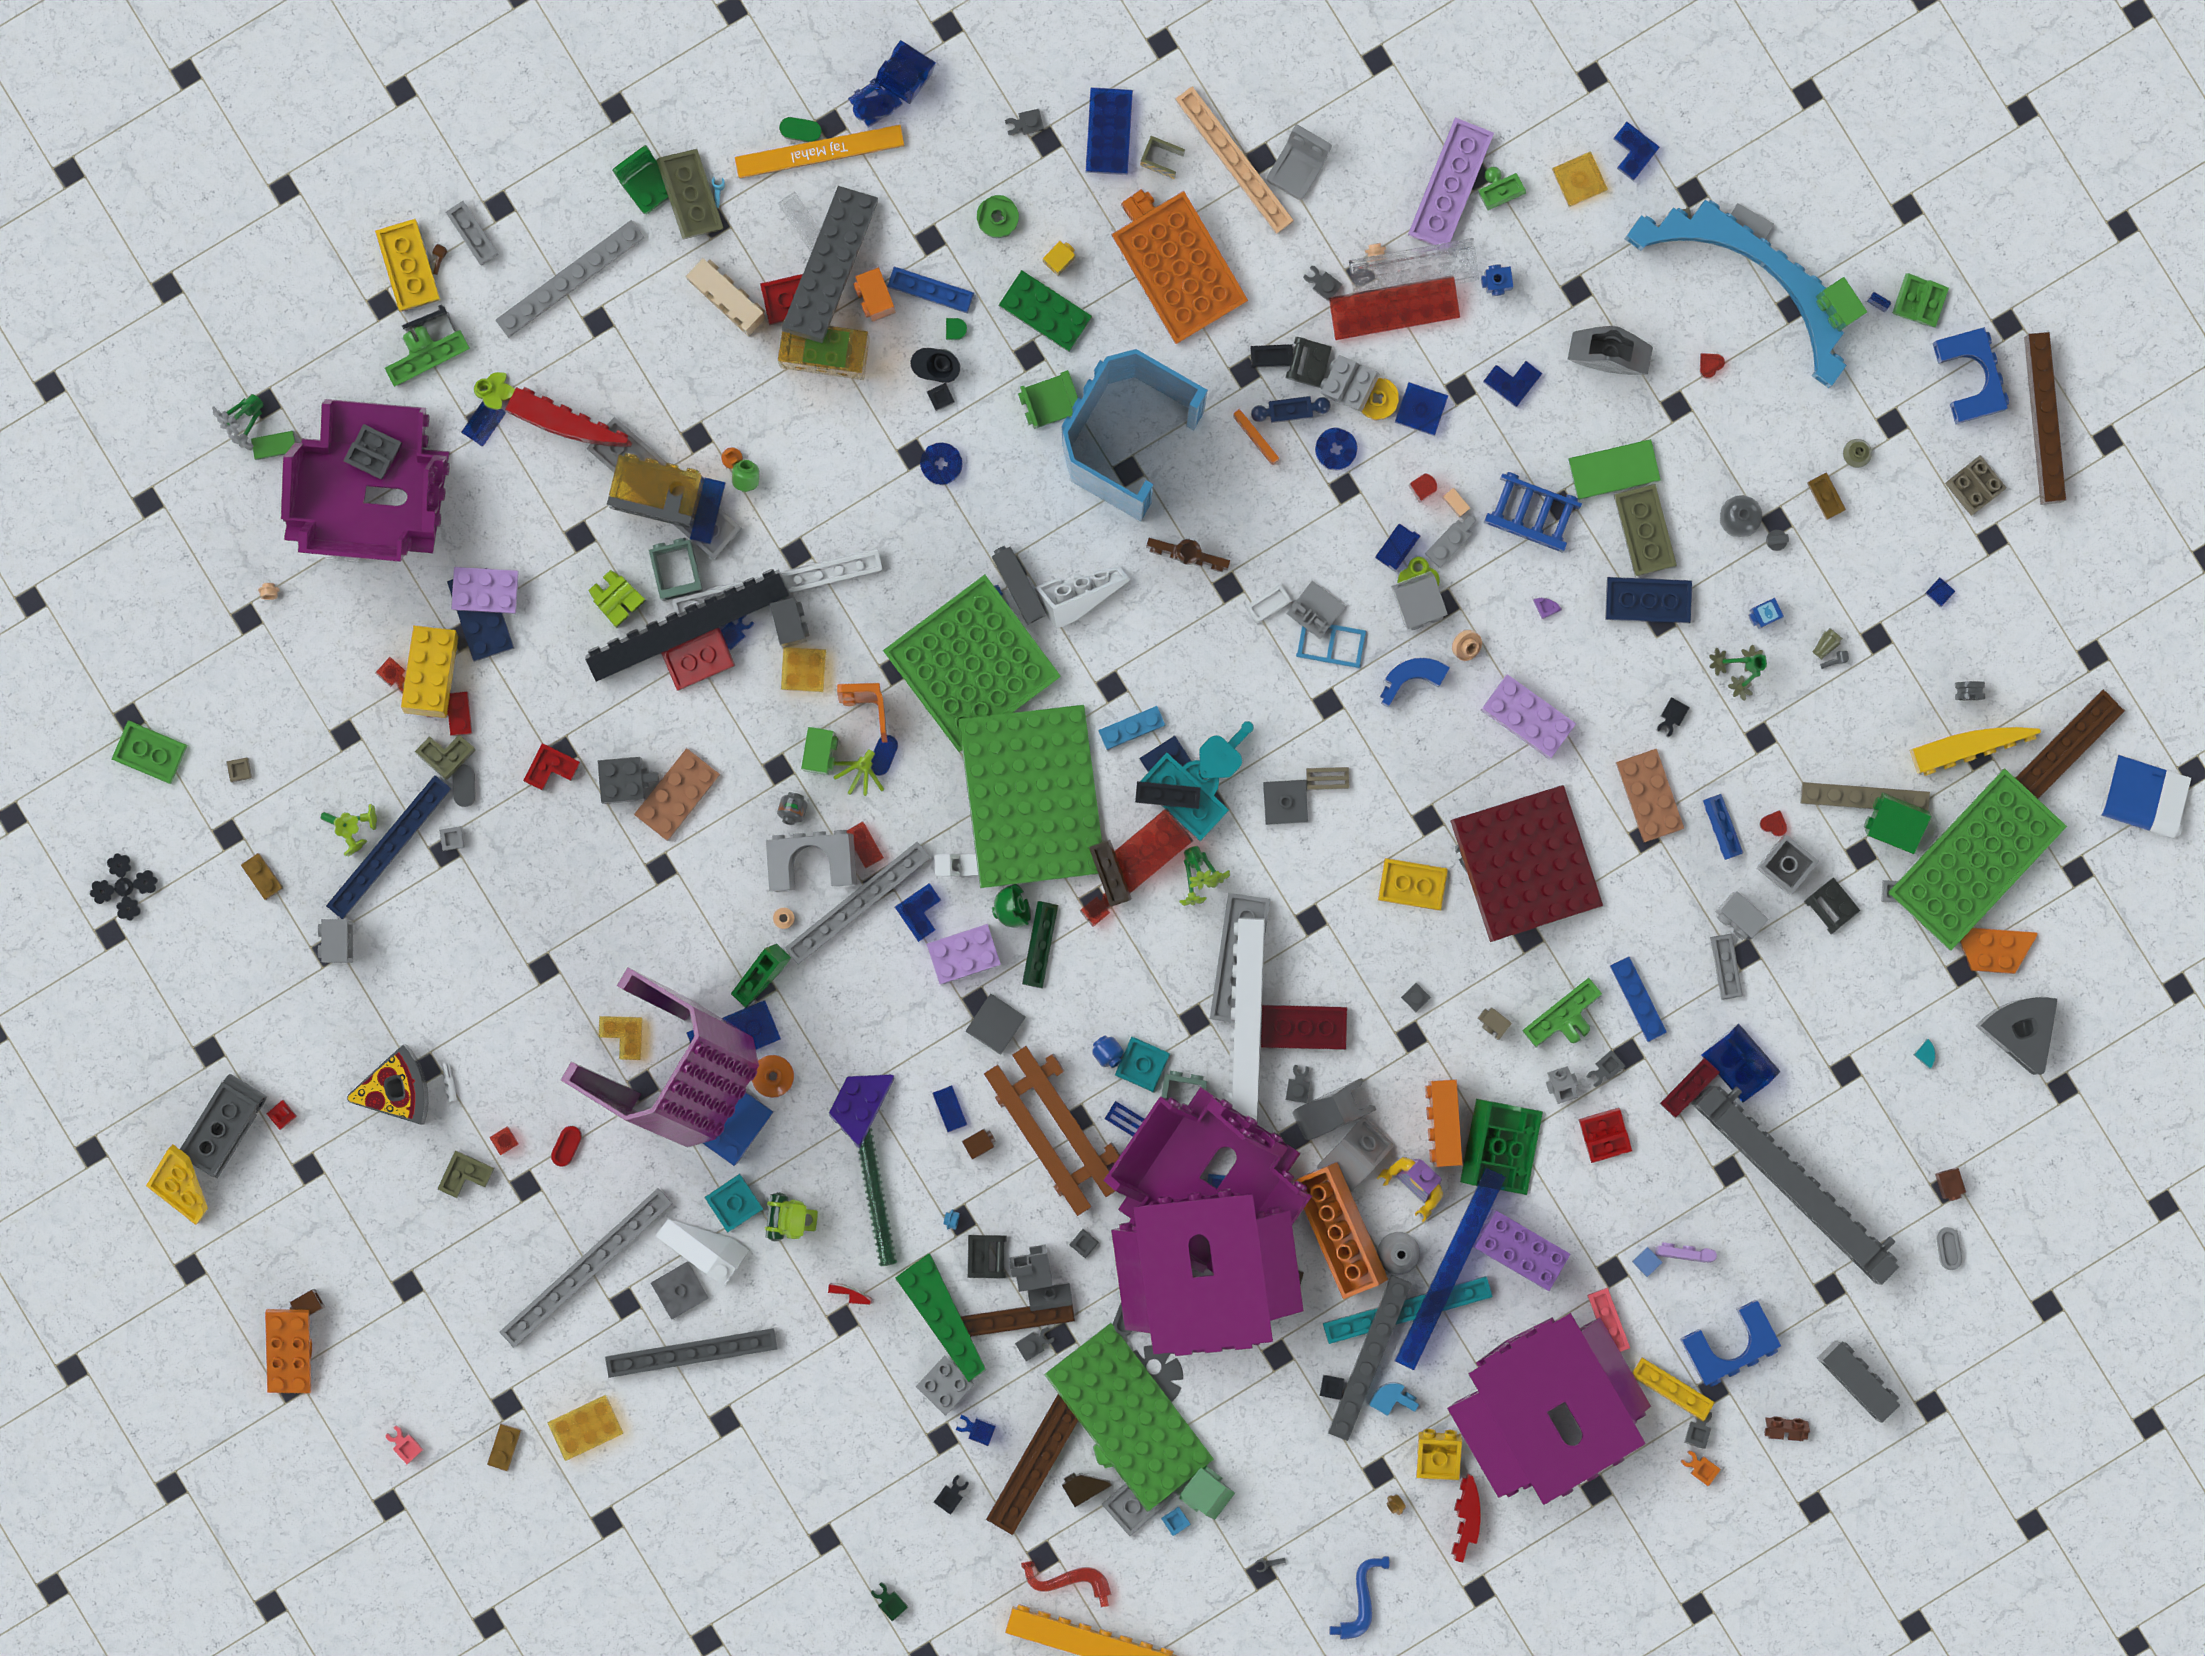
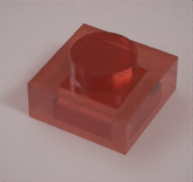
[489,1126,519,1155]

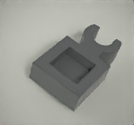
[1005,108,1044,135]
[1303,266,1342,302]
[1586,1050,1625,1087]
[1285,1065,1310,1103]
[1015,1327,1055,1362]
[1684,1412,1712,1449]

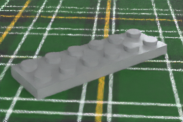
[1210,893,1270,1023]

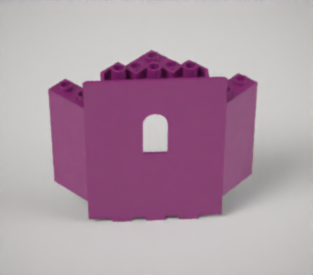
[281,399,450,562]
[1103,1087,1312,1273]
[1111,1189,1304,1356]
[1447,1313,1651,1505]

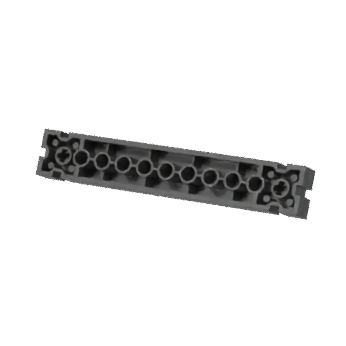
[1692,1086,1899,1285]

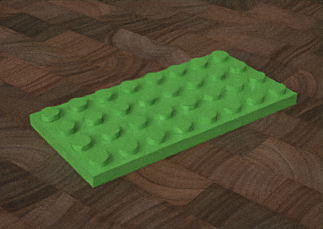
[1887,768,2067,951]
[1044,1323,1214,1512]

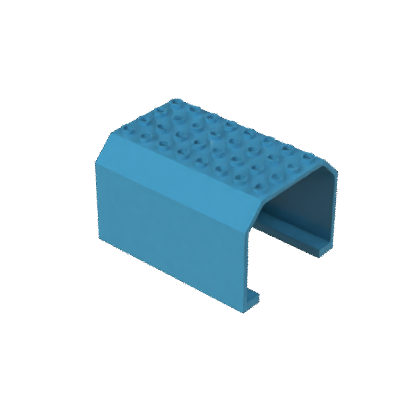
[1061,349,1208,521]

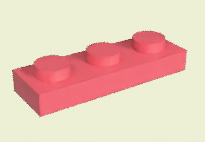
[1587,1288,1630,1352]

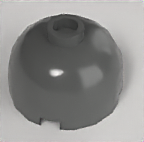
[1720,495,1762,537]

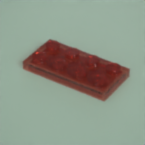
[1115,808,1193,893]

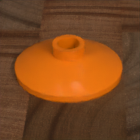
[752,1055,794,1098]

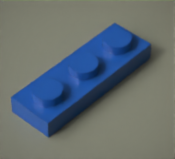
[1703,794,1743,860]

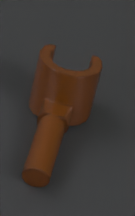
[432,244,447,275]

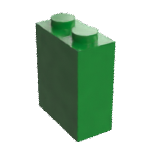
[1864,792,1932,854]

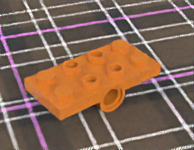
[265,1309,312,1393]

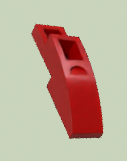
[1451,1474,1481,1563]

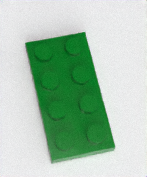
[998,270,1092,352]

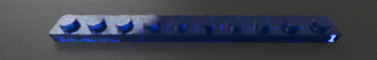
[1394,1168,1506,1370]

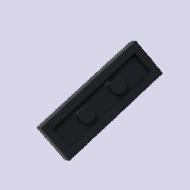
[1135,781,1201,809]

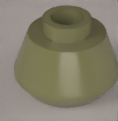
[1843,439,1872,468]

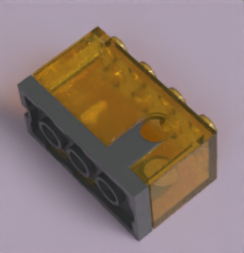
[607,453,705,529]

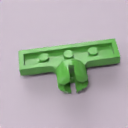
[384,326,470,387]
[1522,978,1602,1047]

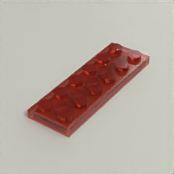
[1328,275,1460,340]

